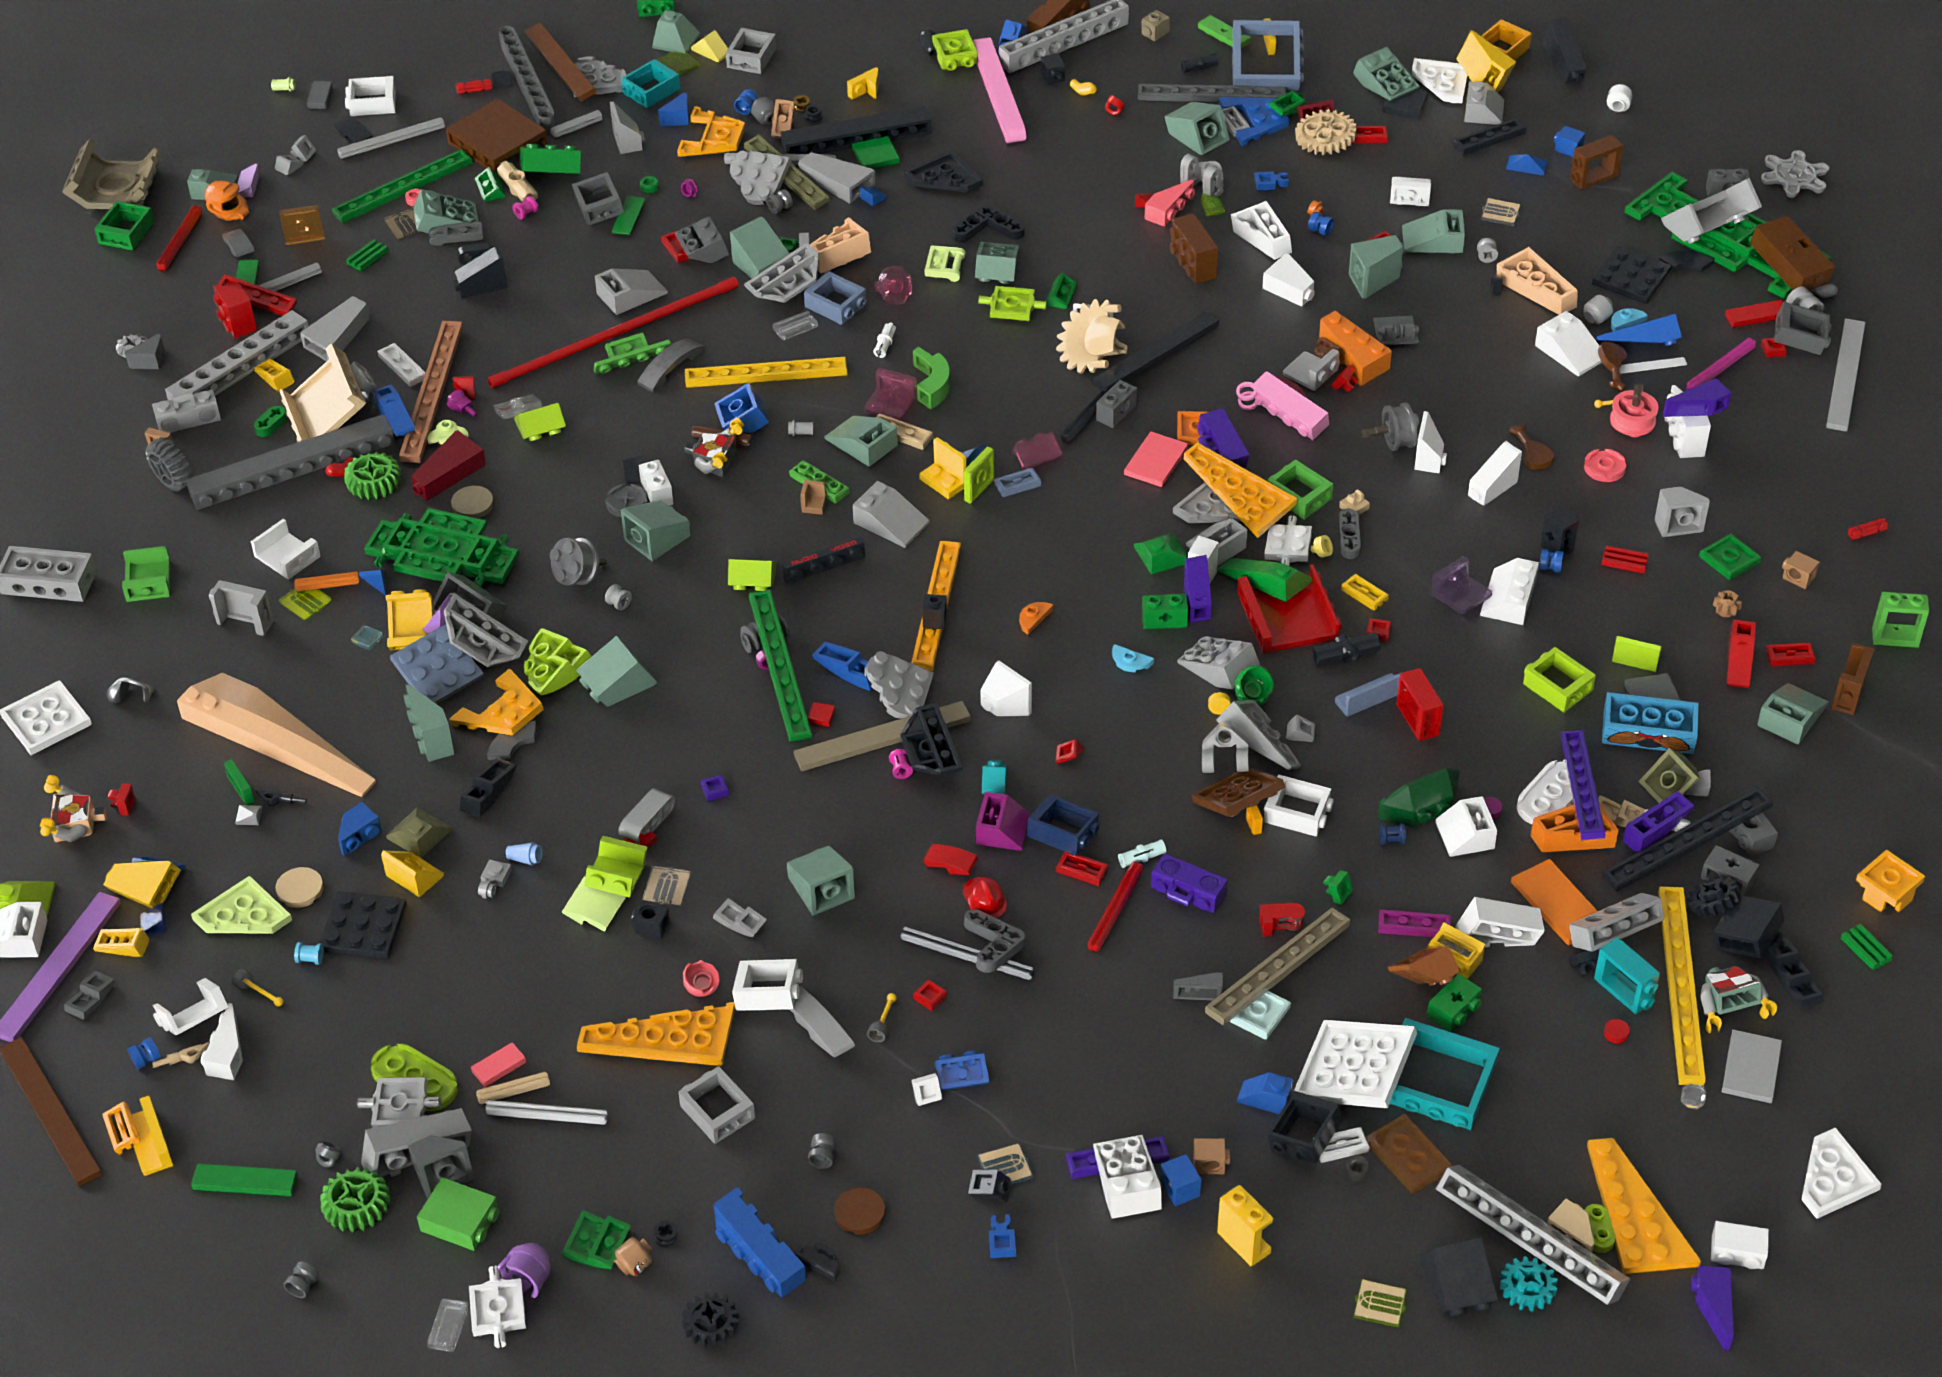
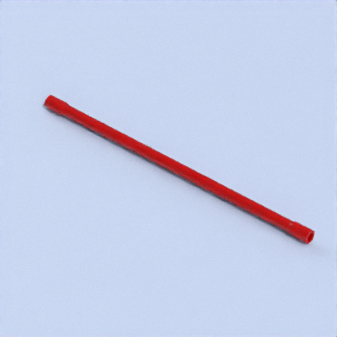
[487,276,739,389]

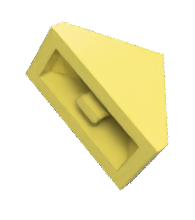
[691,30,728,63]

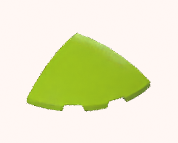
[524,628,592,696]

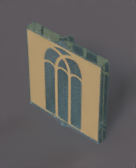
[977,1143,1033,1185]

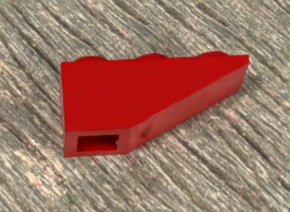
[1727,619,1756,688]

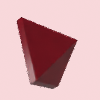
[1297,100,1335,123]

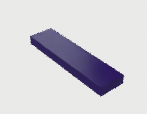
[1066,1136,1170,1179]

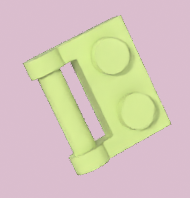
[925,245,965,282]

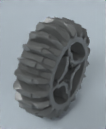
[145,437,193,492]

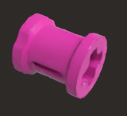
[513,196,538,220]
[889,749,913,779]

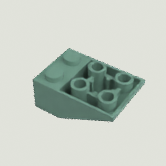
[1353,47,1419,101]
[413,189,478,233]
[1402,210,1465,253]
[824,416,898,467]
[1757,683,1829,745]
[403,684,455,762]

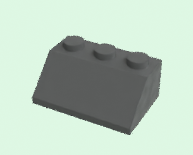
[432,572,507,622]

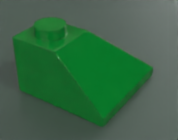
[1134,532,1188,575]

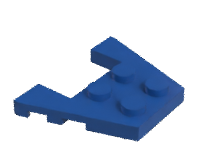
[1219,97,1289,146]

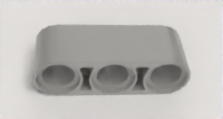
[619,788,675,844]

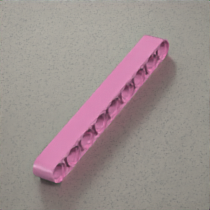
[972,37,1026,143]

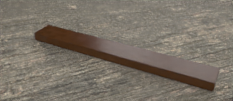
[524,23,597,102]
[0,1037,102,1187]

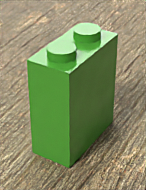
[417,1177,500,1251]

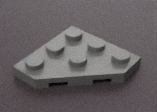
[1173,482,1241,523]

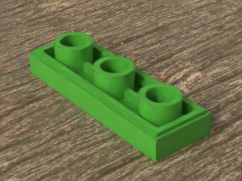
[1198,15,1251,49]
[789,460,850,504]

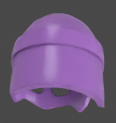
[497,1243,551,1298]

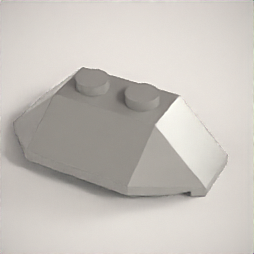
[744,243,819,302]
[444,593,528,667]

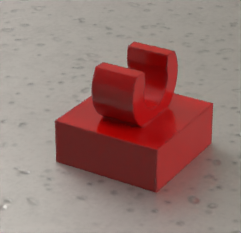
[1330,364,1358,392]
[108,783,136,816]

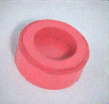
[405,189,420,206]

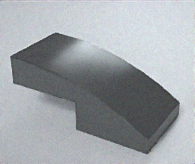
[222,228,255,257]
[64,971,115,1020]

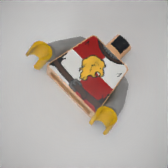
[40,775,107,842]

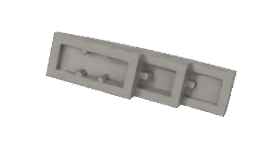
[789,986,855,1058]

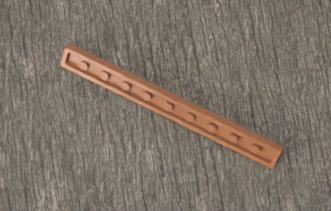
[399,321,463,463]

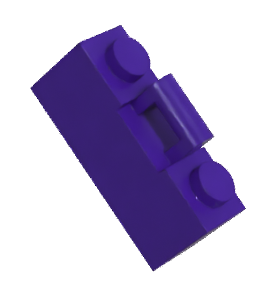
[1197,408,1249,468]
[1151,853,1228,913]

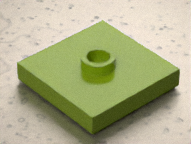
[964,446,994,504]

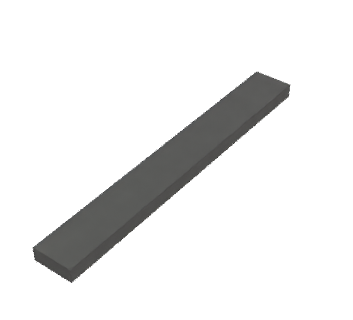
[1138,84,1286,102]

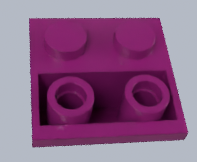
[976,792,1031,851]

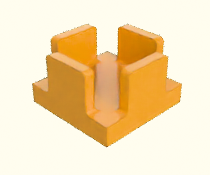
[1856,850,1925,912]

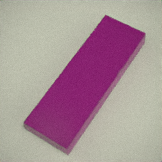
[1378,909,1451,938]

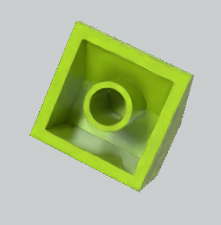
[514,403,566,441]
[728,559,777,591]

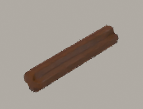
[692,425,751,447]

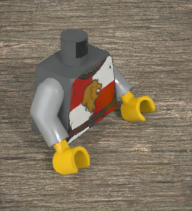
[684,418,744,477]

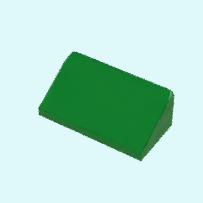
[475,167,506,202]
[1046,272,1078,309]

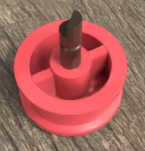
[1610,384,1659,438]

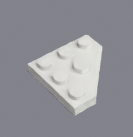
[1411,58,1468,103]
[1801,1128,1882,1219]

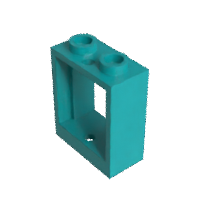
[621,59,680,108]
[1594,937,1660,1015]

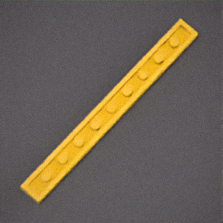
[1658,887,1705,1086]

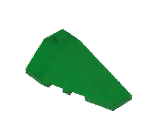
[1218,558,1312,602]

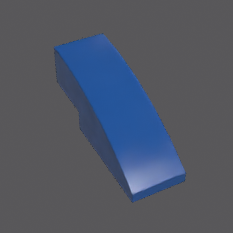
[812,641,873,691]

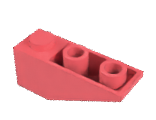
[1145,180,1195,227]

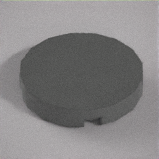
[605,484,648,517]

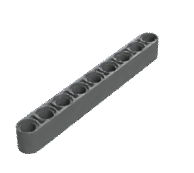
[499,26,556,133]

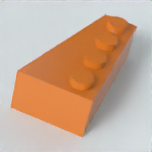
[1319,311,1392,386]

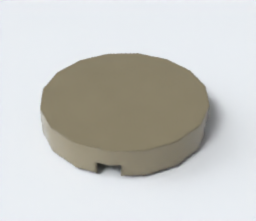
[451,486,493,519]

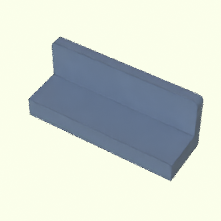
[1335,673,1400,717]

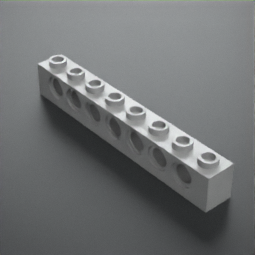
[999,0,1129,73]
[165,310,309,400]
[1436,1165,1630,1305]

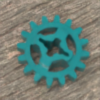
[1499,1256,1558,1312]

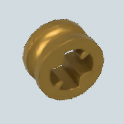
[793,95,810,112]

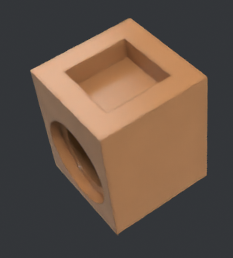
[1782,551,1819,589]
[1193,1138,1230,1174]

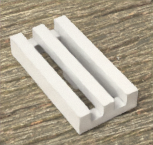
[1313,1127,1369,1163]

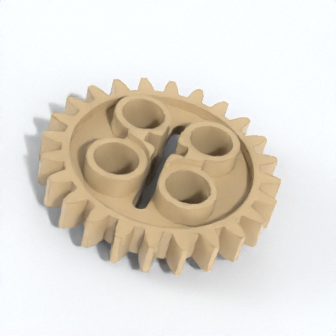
[1295,109,1356,155]

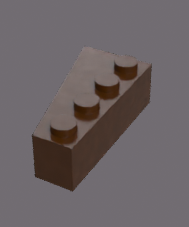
[1027,0,1090,34]

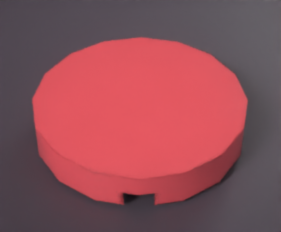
[1584,449,1627,482]

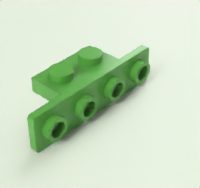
[593,333,671,374]

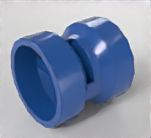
[734,89,758,115]
[1308,211,1334,236]
[1539,549,1563,573]
[127,1037,161,1070]

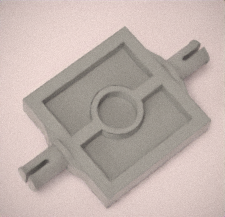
[357,1077,442,1127]

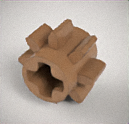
[1713,590,1742,617]

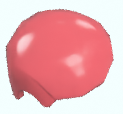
[683,960,720,997]

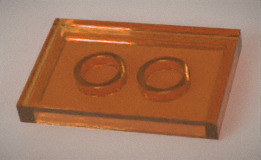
[1365,1114,1453,1194]

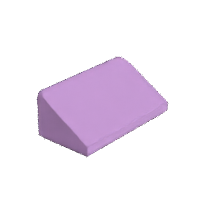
[237,164,260,198]

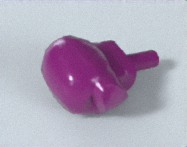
[447,389,477,417]

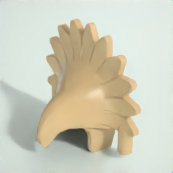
[1056,299,1128,374]

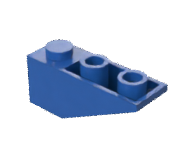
[372,384,416,436]

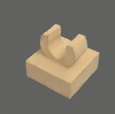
[1339,489,1370,515]

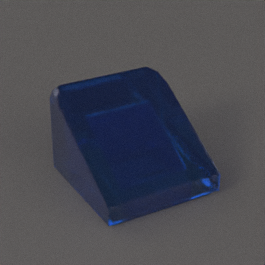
[141,903,166,934]

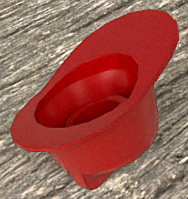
[963,877,1007,918]

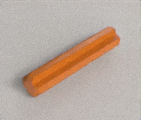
[294,572,359,592]

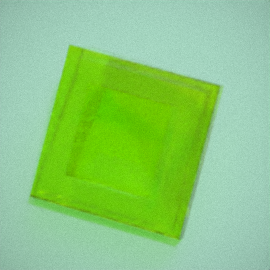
[1201,194,1225,216]

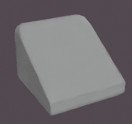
[274,155,303,175]
[1286,714,1315,742]
[1685,769,1711,797]

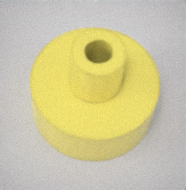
[1310,535,1333,558]

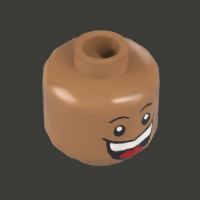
[614,1237,653,1276]

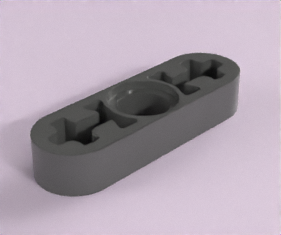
[1339,509,1361,559]

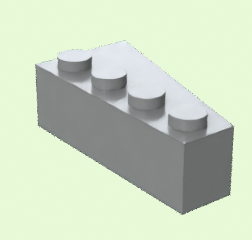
[361,1108,472,1177]

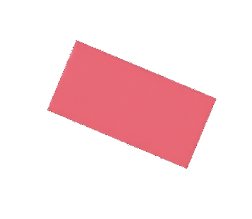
[471,1042,526,1087]

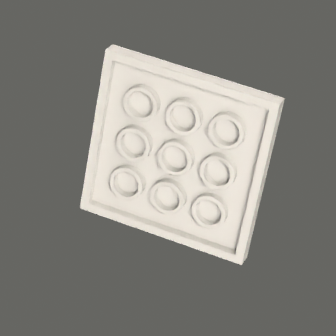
[1293,1020,1417,1108]

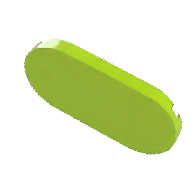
[371,1044,458,1111]

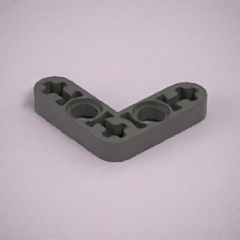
[964,909,1025,973]

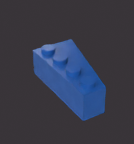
[713,1187,806,1298]

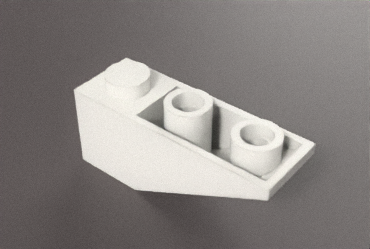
[201,1003,243,1080]

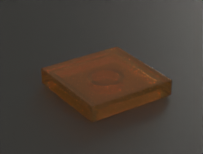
[279,205,325,245]

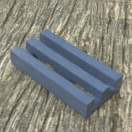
[994,468,1041,497]

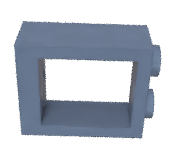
[804,271,867,325]

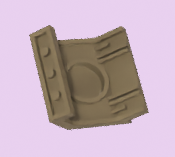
[62,139,161,209]

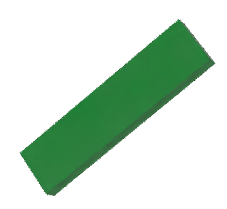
[191,1164,298,1196]

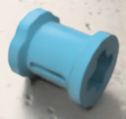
[294,942,324,965]

